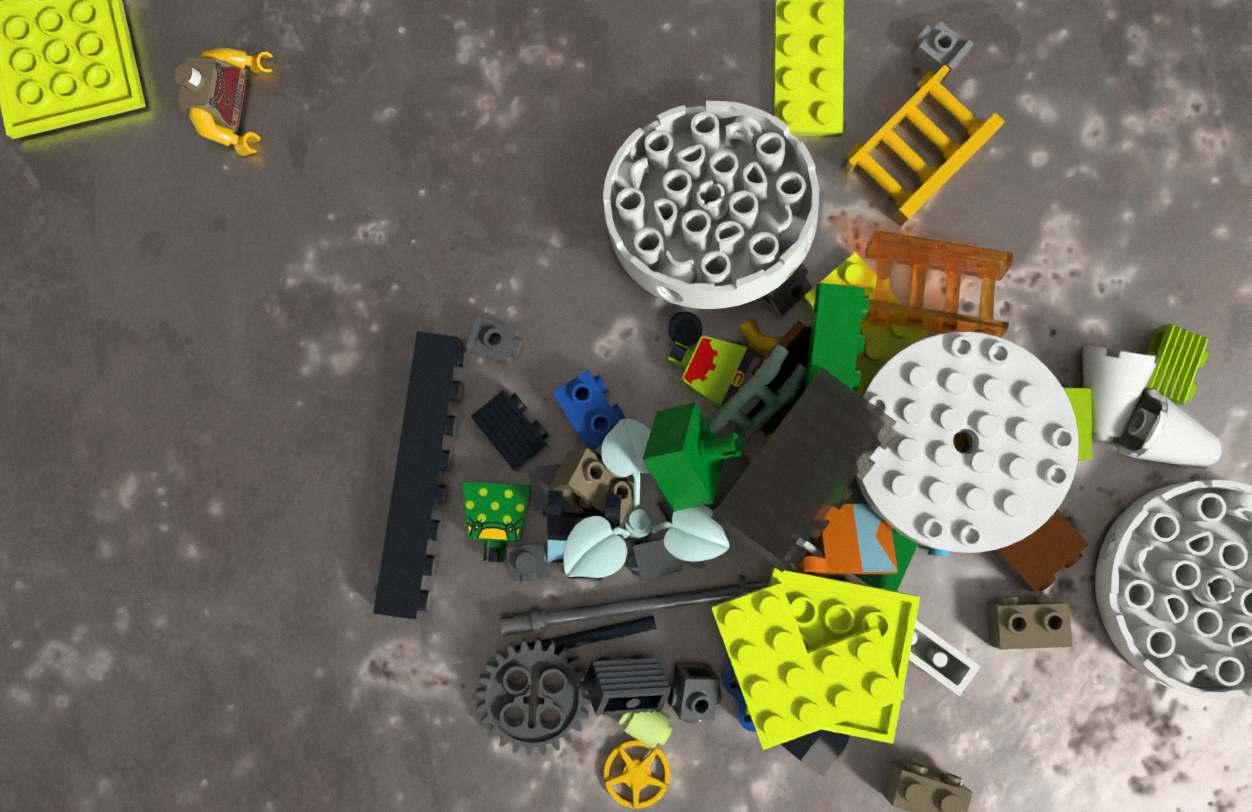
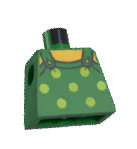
[463,481,532,562]

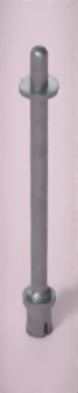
[500,575,770,637]

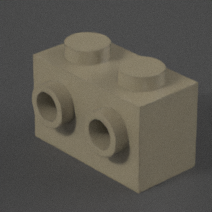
[549,448,633,524]
[987,595,1073,650]
[883,761,973,812]

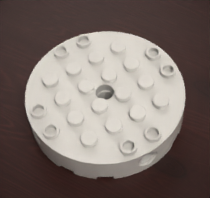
[603,101,819,309]
[849,332,1079,553]
[1095,480,1252,700]

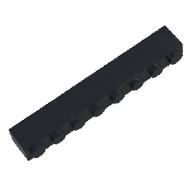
[373,331,467,620]

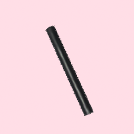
[516,615,657,651]

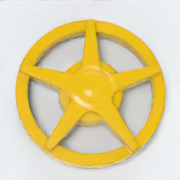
[604,739,670,809]

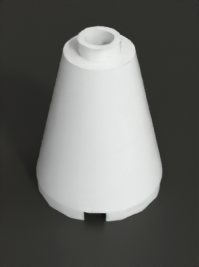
[1082,344,1158,442]
[1114,389,1222,469]

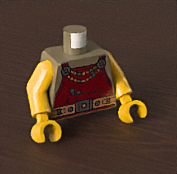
[174,47,273,156]

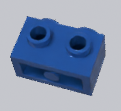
[552,370,626,451]

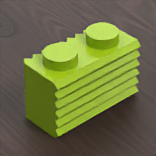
[1142,324,1209,406]

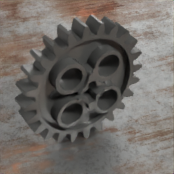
[475,637,591,756]

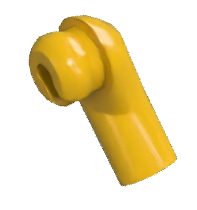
[739,319,782,357]

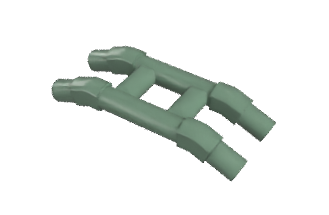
[705,345,807,448]

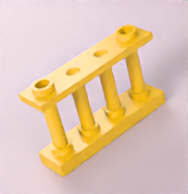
[843,65,1005,227]

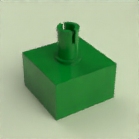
[642,402,743,511]

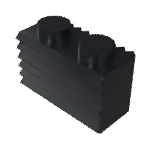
[471,390,550,472]
[584,655,671,717]

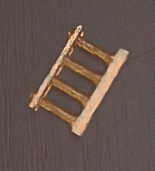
[861,230,1013,338]

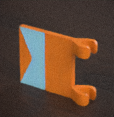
[791,501,898,576]

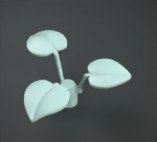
[564,418,729,578]

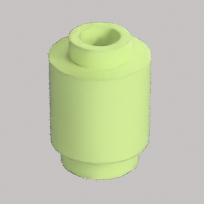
[617,711,673,748]

